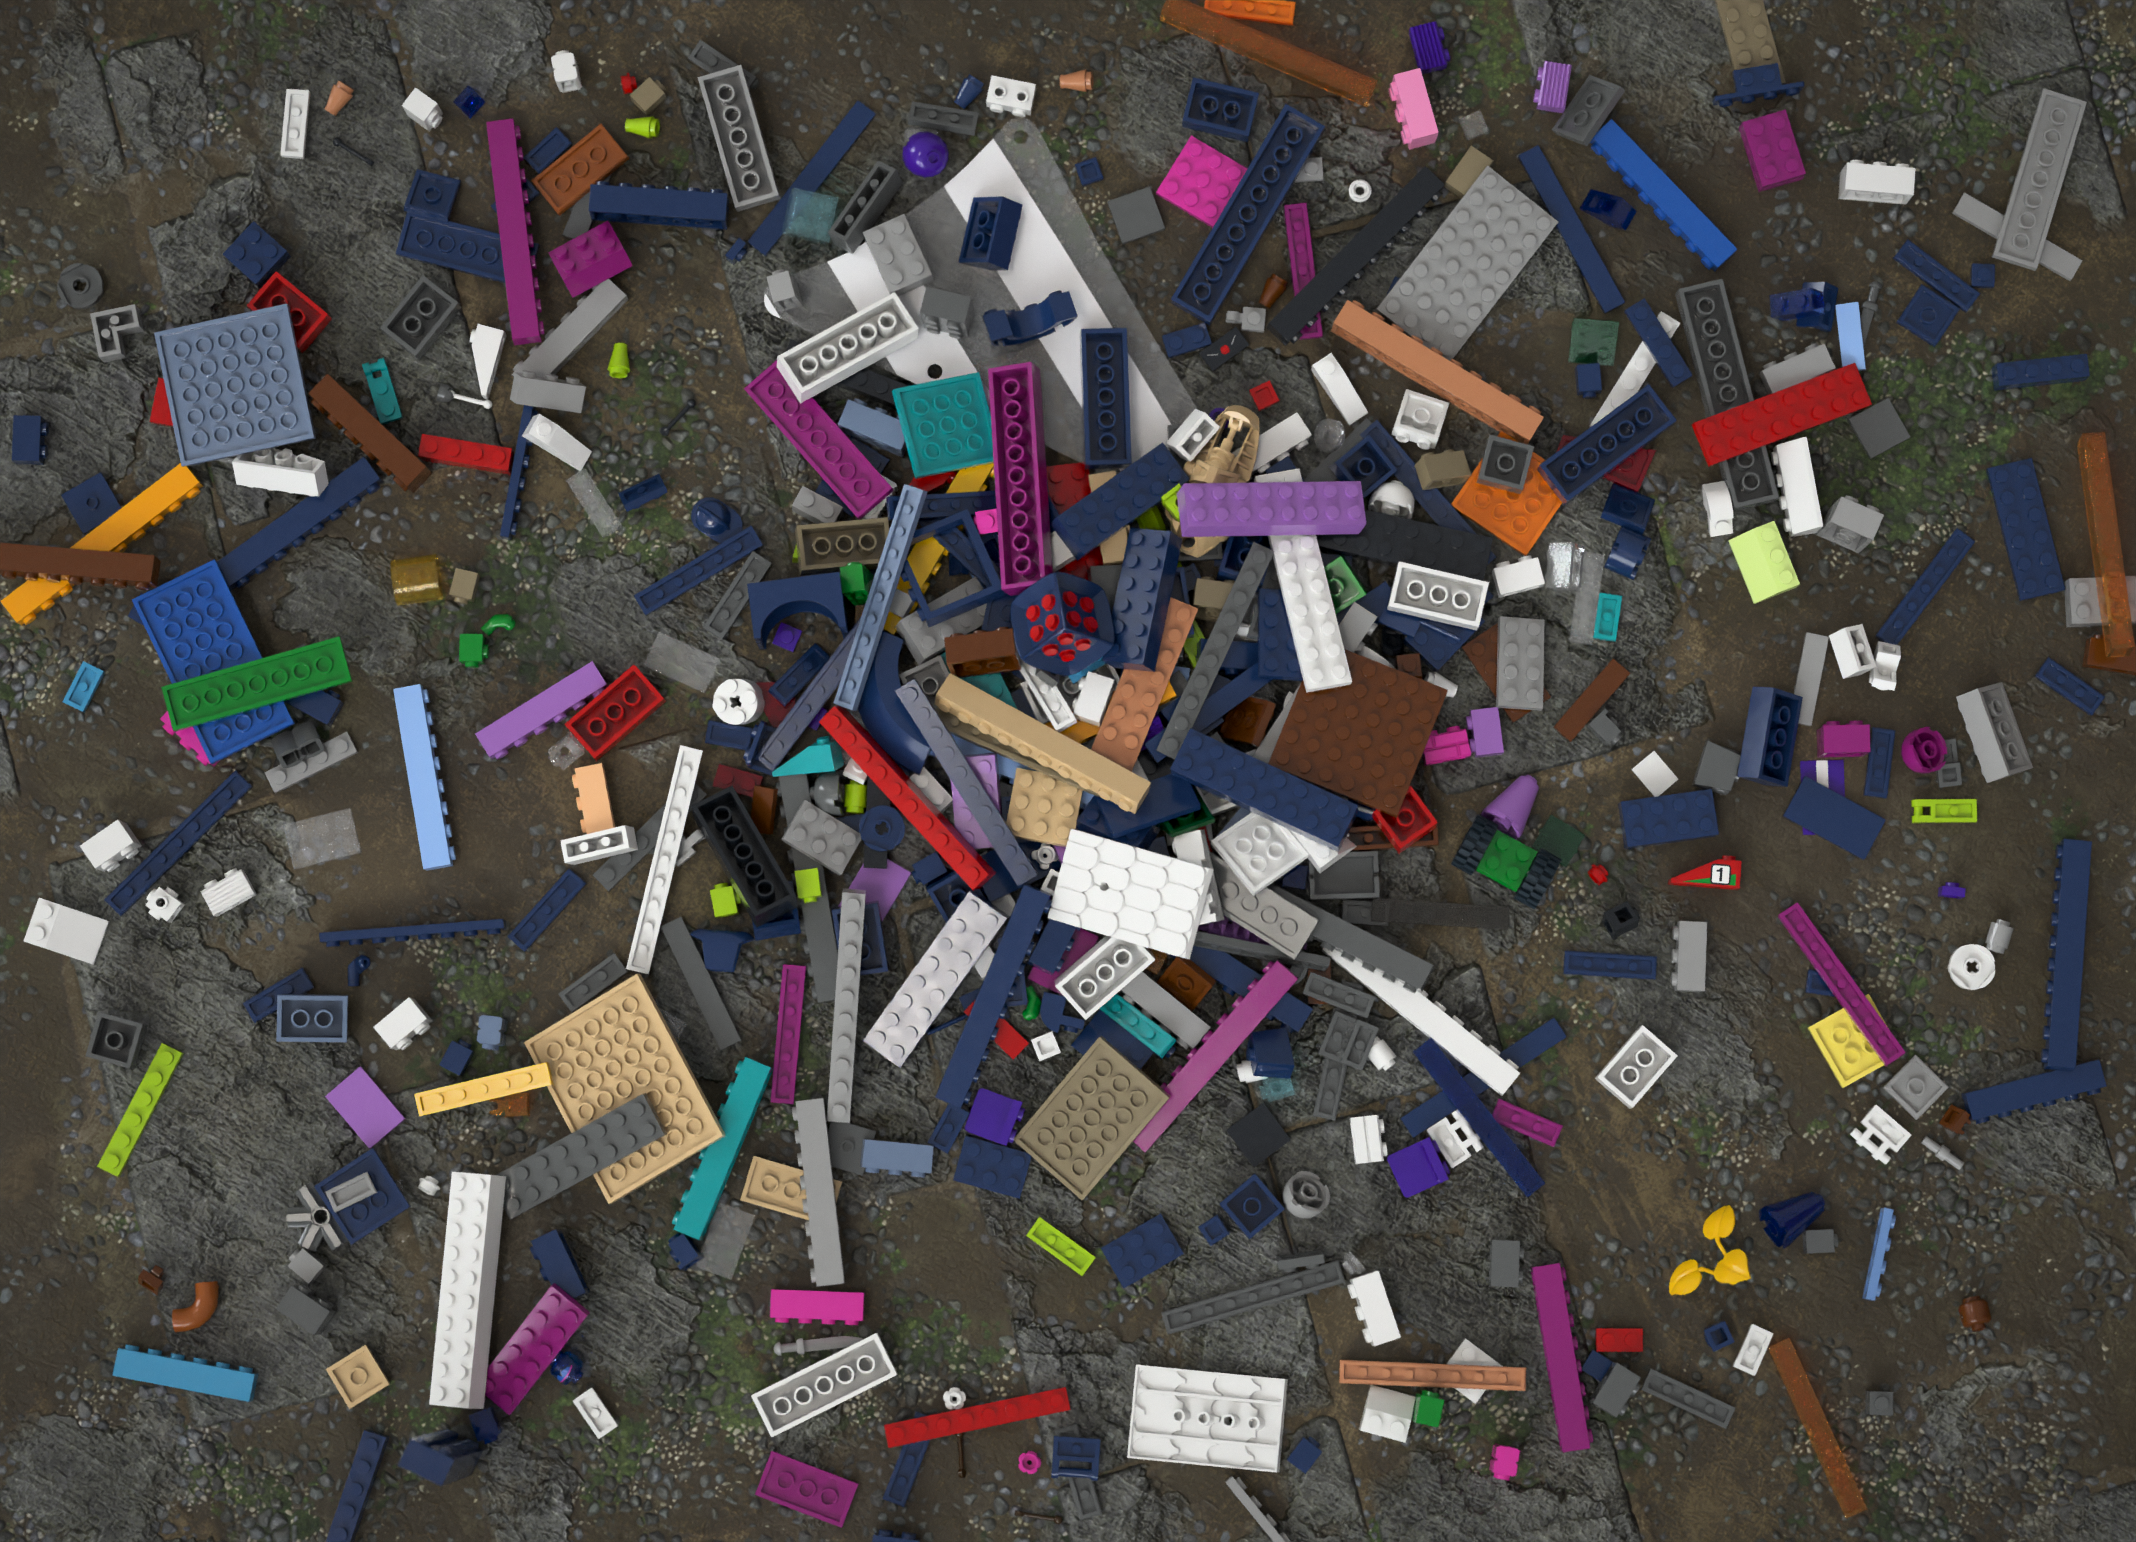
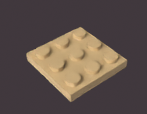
[1006,768,1083,847]

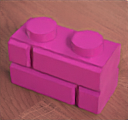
[1422,726,1471,766]
[1489,1444,1520,1480]

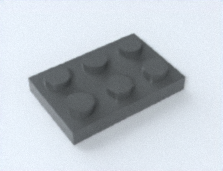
[1552,75,1625,146]

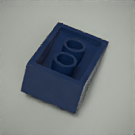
[926,869,986,923]
[1071,1010,1154,1069]

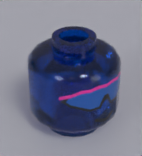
[550,1351,584,1385]

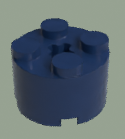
[1604,527,1651,580]

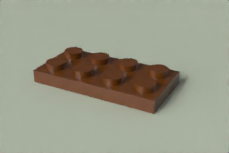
[1461,623,1551,723]

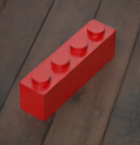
[418,434,515,475]

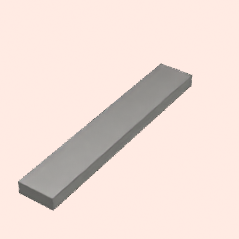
[1952,193,2083,281]

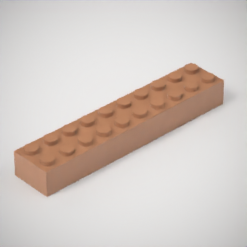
[1331,300,1544,444]

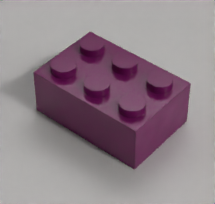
[1739,110,1806,192]
[548,221,633,298]

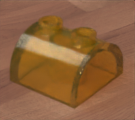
[390,554,443,606]

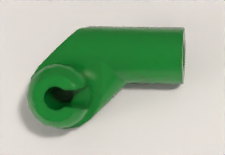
[480,614,516,636]
[1022,985,1042,1021]

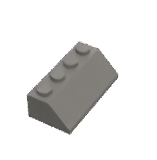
[1956,682,2033,783]

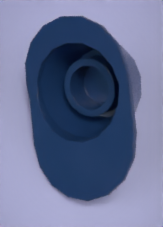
[691,497,743,543]

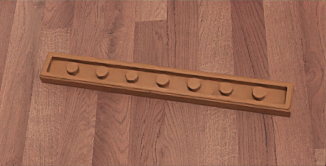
[1339,1360,1526,1391]

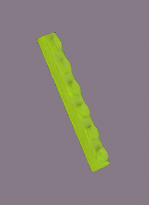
[97,1043,184,1177]

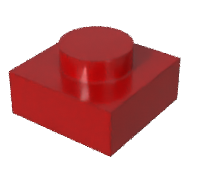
[1249,380,1280,411]

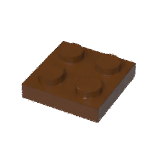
[1156,956,1216,1012]

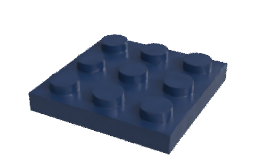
[314,1148,411,1245]

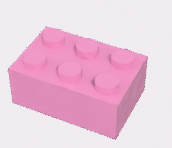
[1388,68,1439,150]

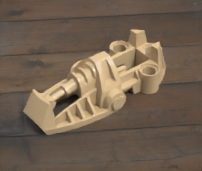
[1165,405,1260,558]

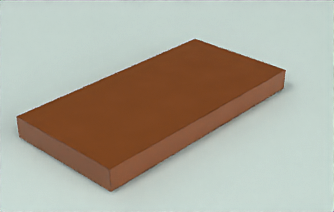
[531,124,630,216]

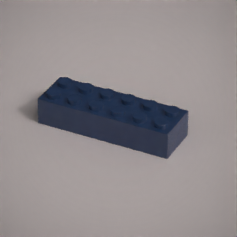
[589,181,729,230]
[1080,328,1132,469]
[1537,384,1677,506]
[1050,442,1190,561]
[1102,528,1183,672]

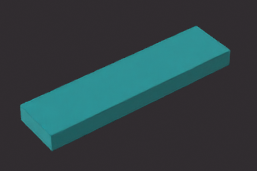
[1099,994,1177,1058]

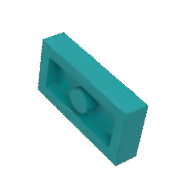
[1592,593,1622,642]

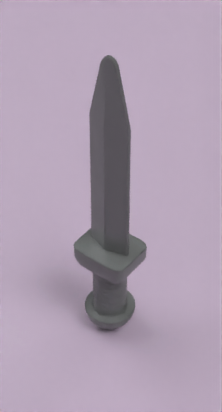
[1860,281,1882,346]

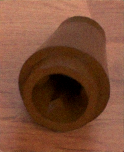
[1259,273,1288,309]

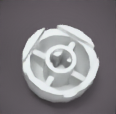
[1368,480,1414,519]

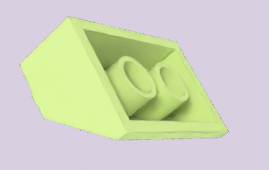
[1728,521,1800,604]

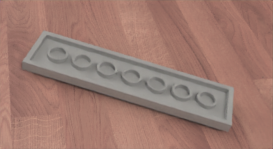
[1992,88,2087,271]

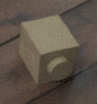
[630,77,667,116]
[449,568,481,605]

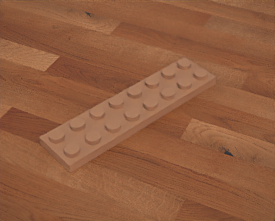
[1091,597,1198,772]

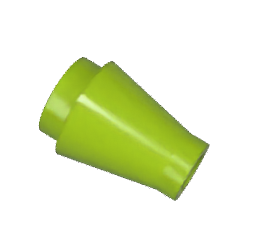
[625,116,660,139]
[608,343,630,378]

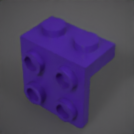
[965,1088,1025,1146]
[1387,1137,1450,1198]

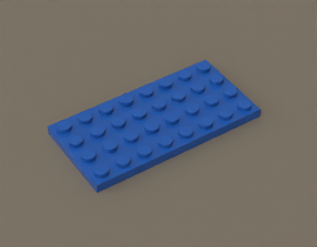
[132,559,295,764]

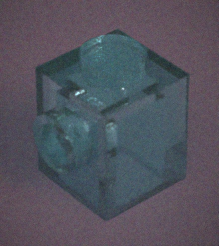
[1259,1077,1295,1103]

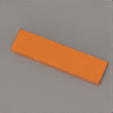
[1203,0,1296,26]

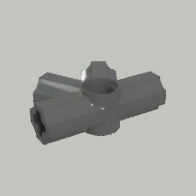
[286,1181,348,1252]

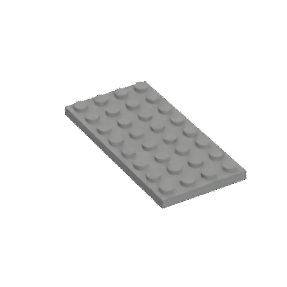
[1376,166,1558,361]

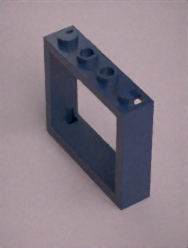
[901,509,1005,628]

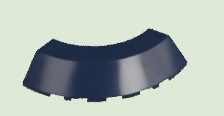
[858,631,932,776]

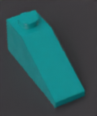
[772,736,844,777]

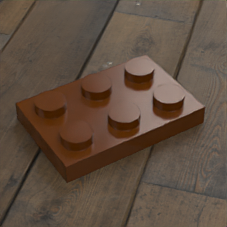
[1218,697,1276,747]

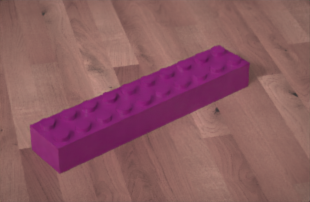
[988,362,1053,596]

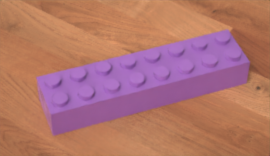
[1177,481,1366,537]

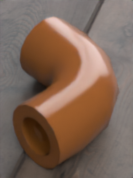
[172,1281,219,1332]

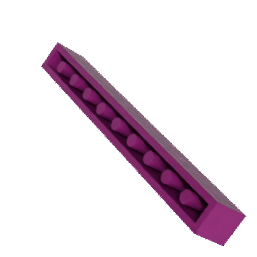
[486,119,545,346]
[1133,960,1299,1153]

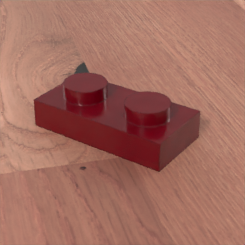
[712,764,763,798]

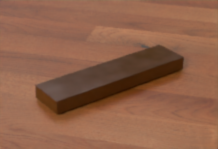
[1553,659,1630,742]

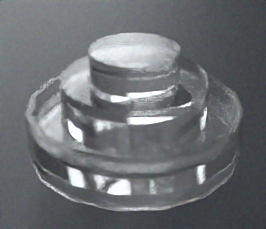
[1314,418,1345,452]

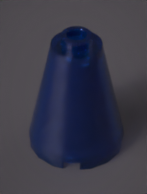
[1759,1192,1825,1249]

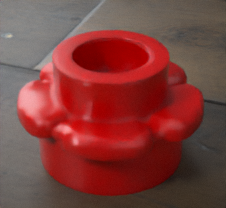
[620,73,637,94]
[1588,864,1609,885]

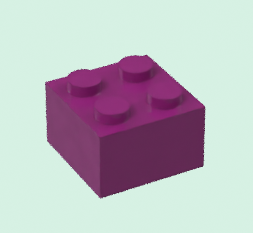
[1816,721,1871,758]

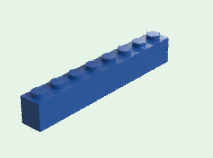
[1590,119,1737,272]

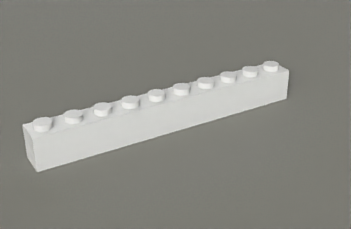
[1322,948,1520,1096]

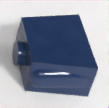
[1246,1028,1295,1079]

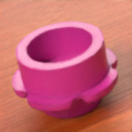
[1018,1451,1041,1474]

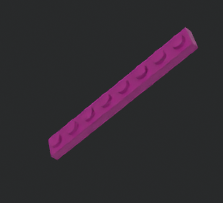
[1778,902,1906,1067]

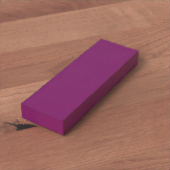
[1490,1099,1563,1147]

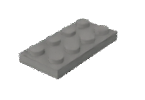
[1496,616,1544,711]

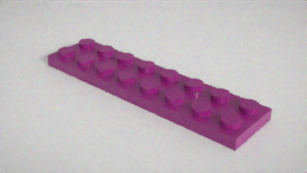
[744,360,894,520]

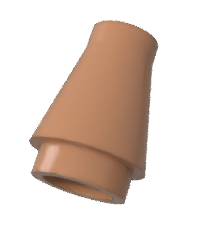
[1060,70,1094,92]
[324,81,354,116]

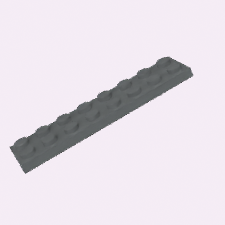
[497,1093,667,1220]

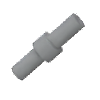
[1921,1136,1964,1170]

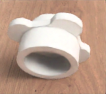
[1031,843,1058,870]

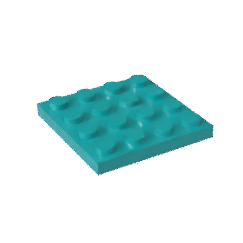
[892,372,994,479]

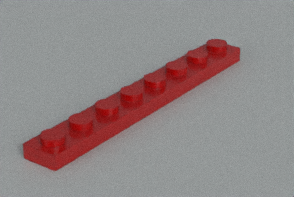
[884,1387,1070,1448]

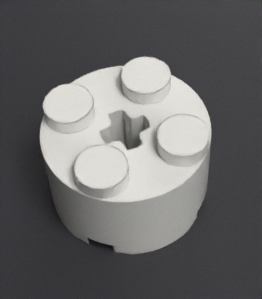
[713,679,765,725]

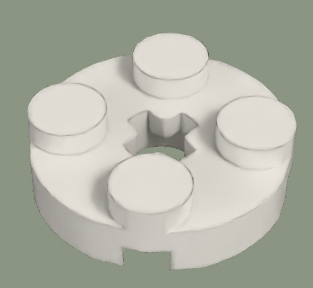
[1948,944,1995,990]

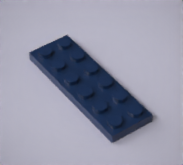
[396,212,540,283]
[1986,458,2065,601]

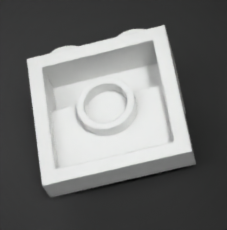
[1391,389,1449,450]

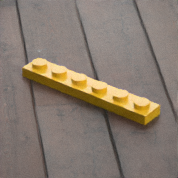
[414,1062,553,1116]

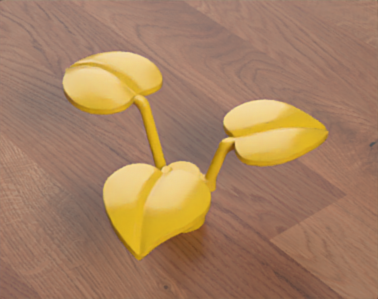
[1669,1205,1751,1295]

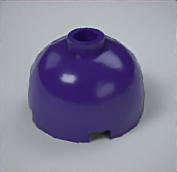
[903,131,949,177]

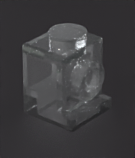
[548,731,585,770]

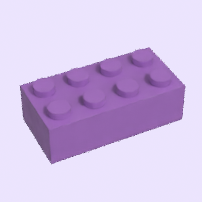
[951,753,1002,849]

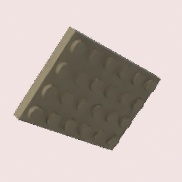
[1014,1036,1171,1201]

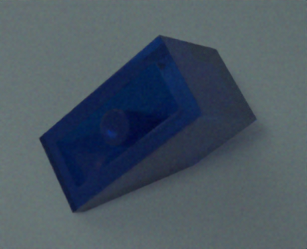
[1580,189,1637,231]

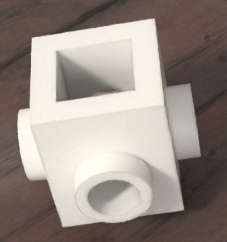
[146,887,185,923]

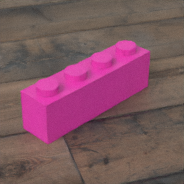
[770,1289,865,1325]

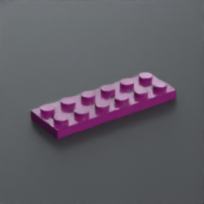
[485,1283,590,1415]

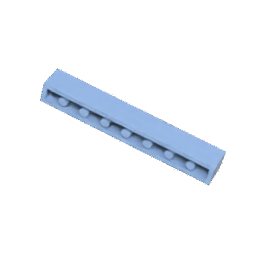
[393,684,456,871]

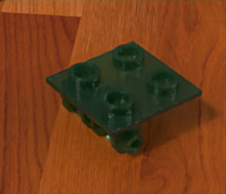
[1568,318,1619,366]

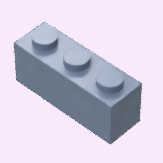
[860,1139,934,1178]

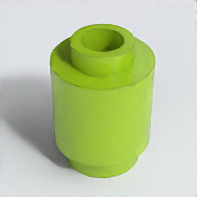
[844,780,867,814]

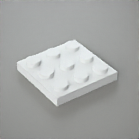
[1211,812,1309,896]

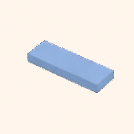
[1835,302,1866,371]

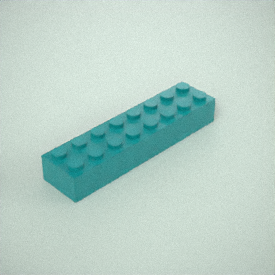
[672,1057,773,1240]

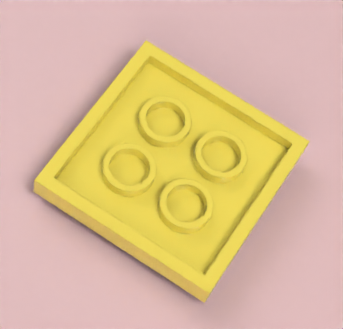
[1808,994,1888,1088]

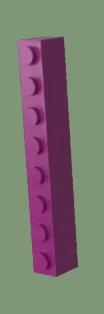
[1530,1263,1593,1452]

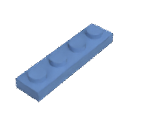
[1862,1208,1896,1301]

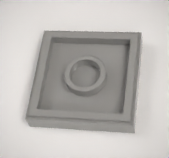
[1882,1055,1949,1120]

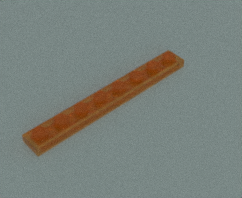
[1768,1338,1867,1519]

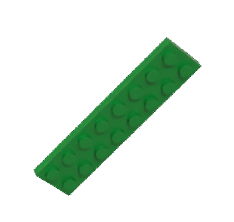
[161,636,353,732]

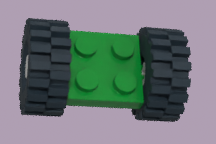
[1451,814,1561,909]

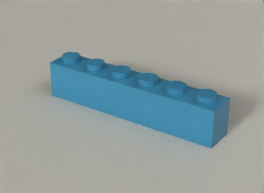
[112,1344,258,1402]

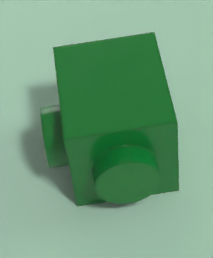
[459,634,489,668]

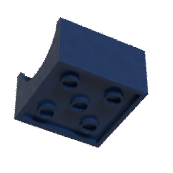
[747,572,850,650]

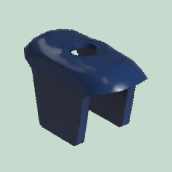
[689,929,755,972]

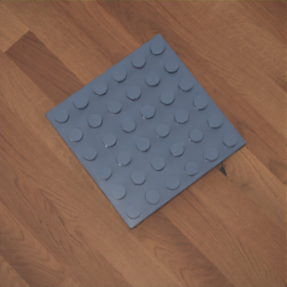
[154,304,316,467]

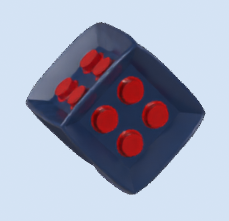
[1011,572,1115,676]

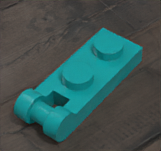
[362,358,403,425]

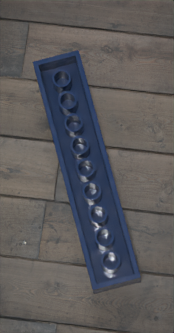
[1171,104,1325,326]
[398,1428,483,1486]

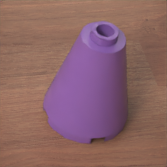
[1481,775,1539,840]

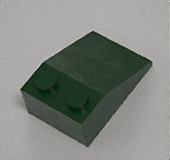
[1160,783,1215,838]

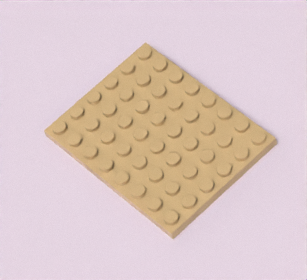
[524,974,726,1204]

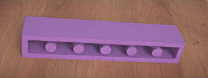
[475,661,608,760]

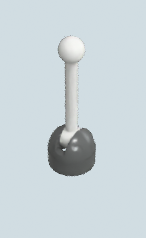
[437,383,492,409]

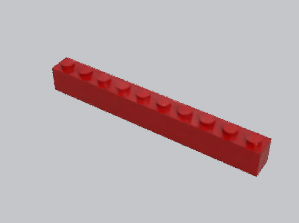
[819,706,996,890]

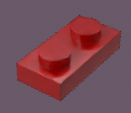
[1595,1328,1643,1352]

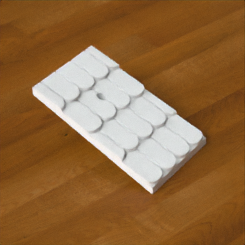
[1047,829,1214,959]
[1127,1365,1288,1472]

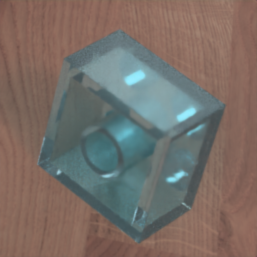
[782,188,838,244]

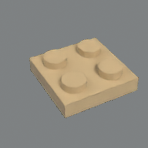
[326,1345,390,1409]

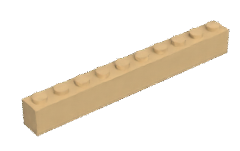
[934,673,1151,814]

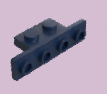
[1712,63,1805,107]

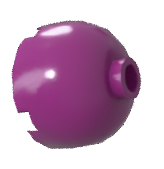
[1901,727,1947,774]

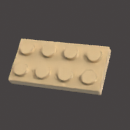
[740,1156,842,1220]

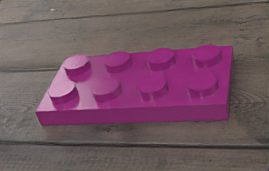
[755,1451,859,1528]

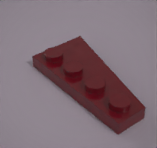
[1555,435,1656,493]

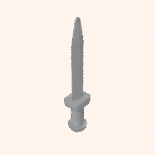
[774,1336,863,1356]

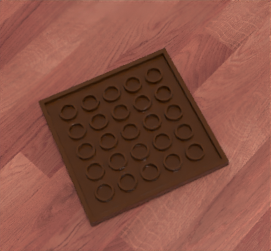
[1268,649,1448,818]

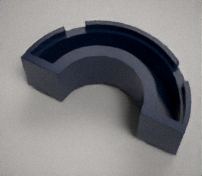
[982,290,1078,347]

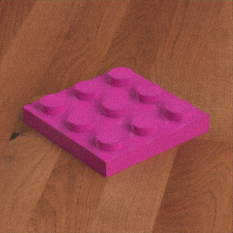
[1156,135,1247,228]

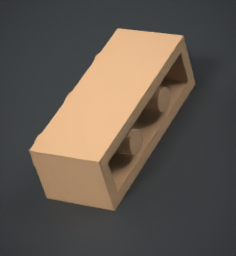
[572,763,615,834]

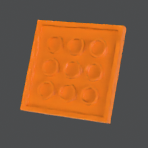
[1451,431,1562,556]

